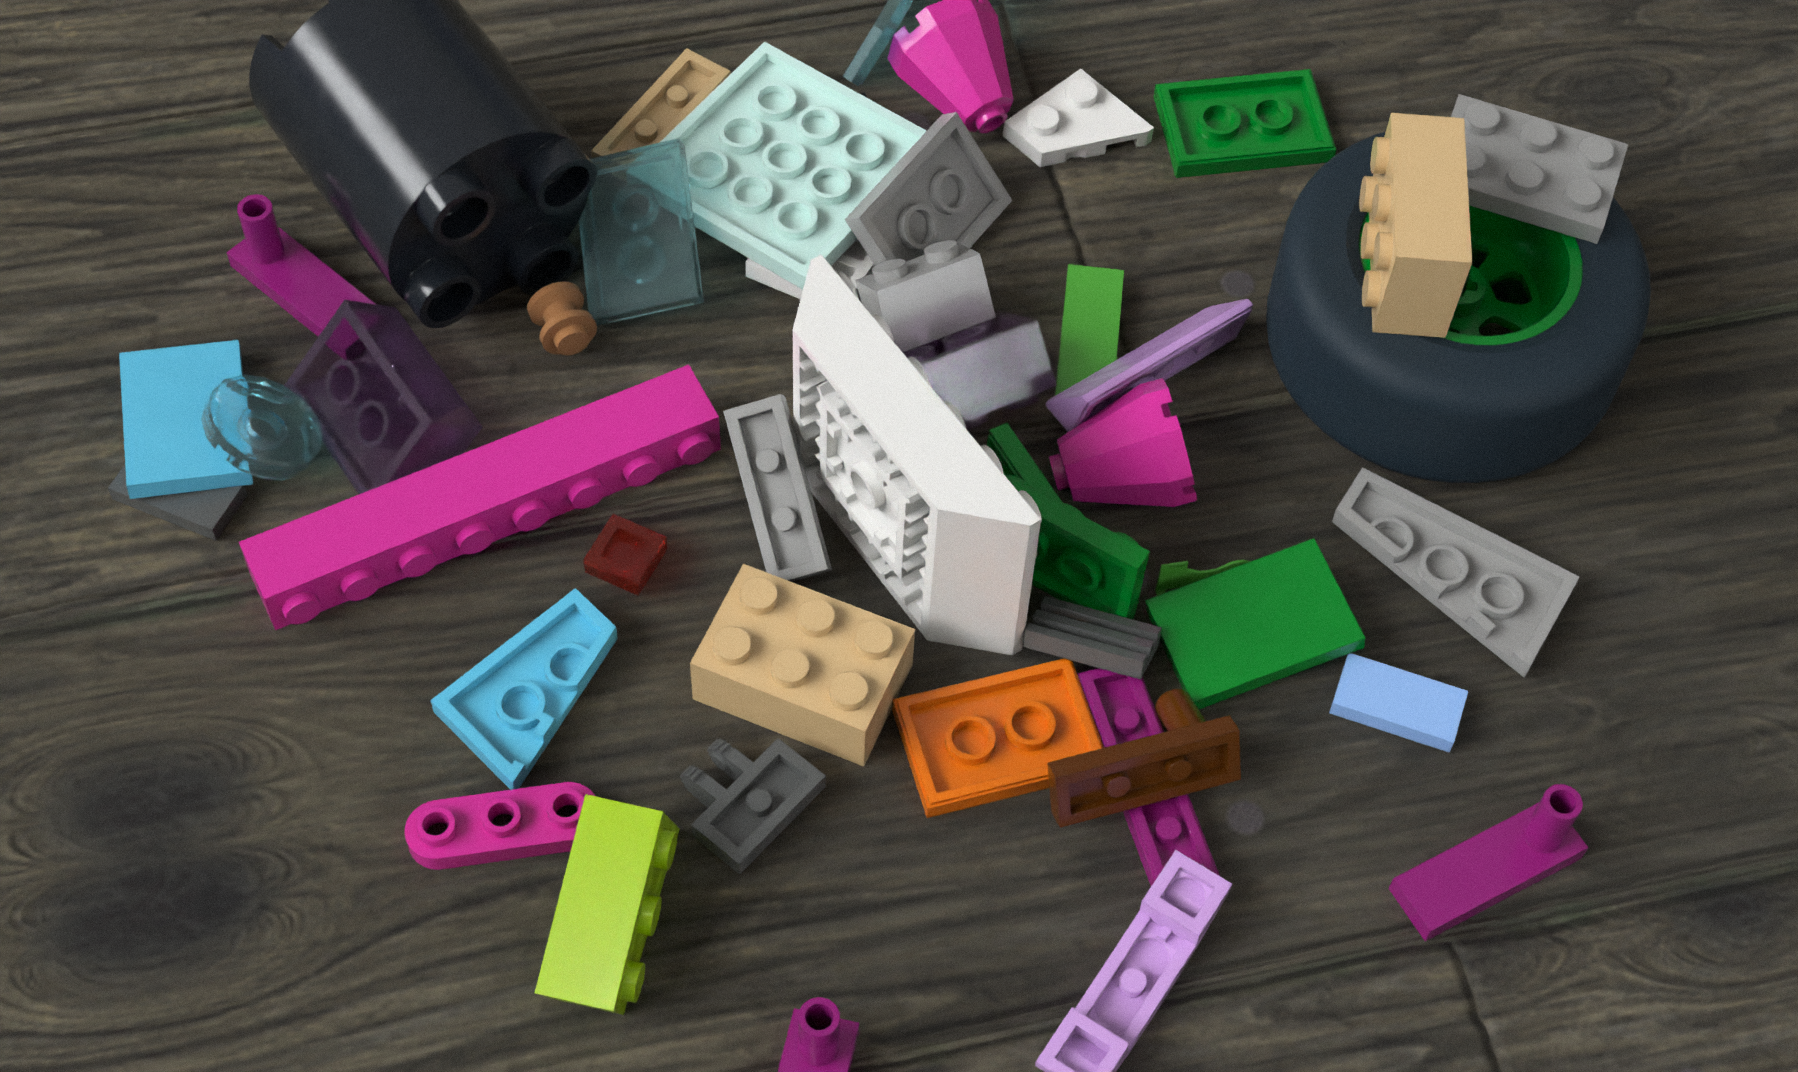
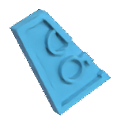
[431,588,618,790]

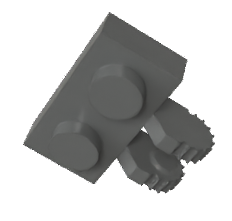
[680,738,826,875]

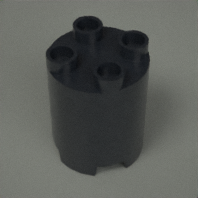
[249,0,597,328]

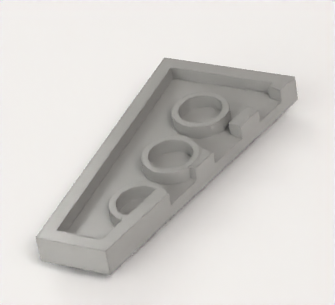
[1332,467,1579,678]

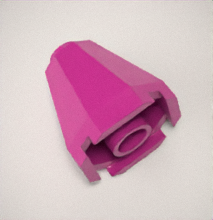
[887,0,1014,133]
[1049,378,1197,507]

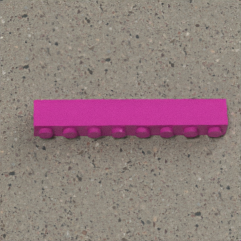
[239,364,721,630]

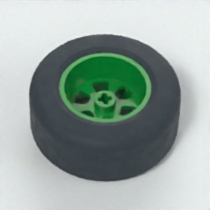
[1266,131,1651,483]

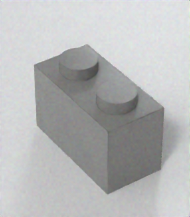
[855,240,996,352]

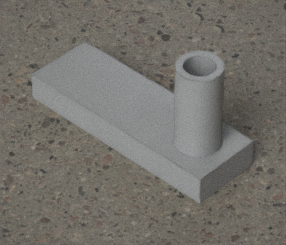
[723,394,832,582]

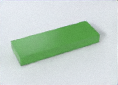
[1055,264,1124,396]

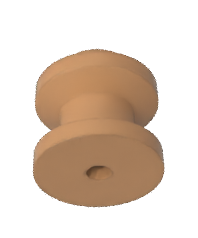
[527,282,597,356]

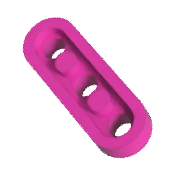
[405,782,595,870]

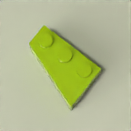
[535,794,680,1015]

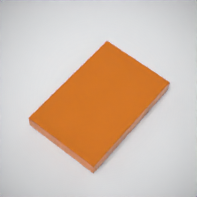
[892,658,1104,818]

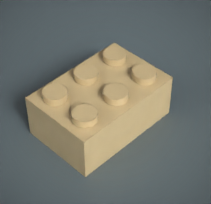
[1359,113,1472,338]
[690,564,915,766]

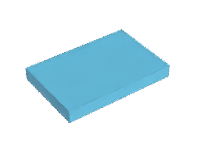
[119,340,253,499]

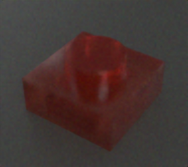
[583,514,667,596]

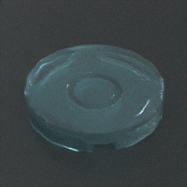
[201,375,323,480]

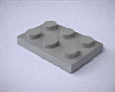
[1451,94,1628,244]
[845,112,1012,265]

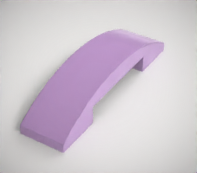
[1035,850,1232,1072]

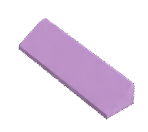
[1046,299,1253,432]

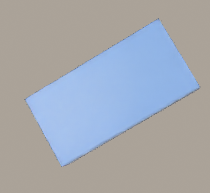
[1329,653,1468,752]

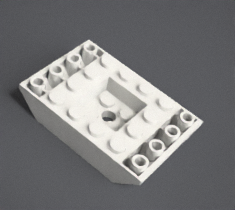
[793,255,1042,655]

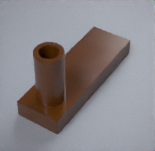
[1047,689,1241,828]

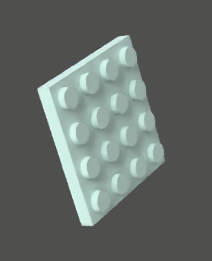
[627,41,926,290]

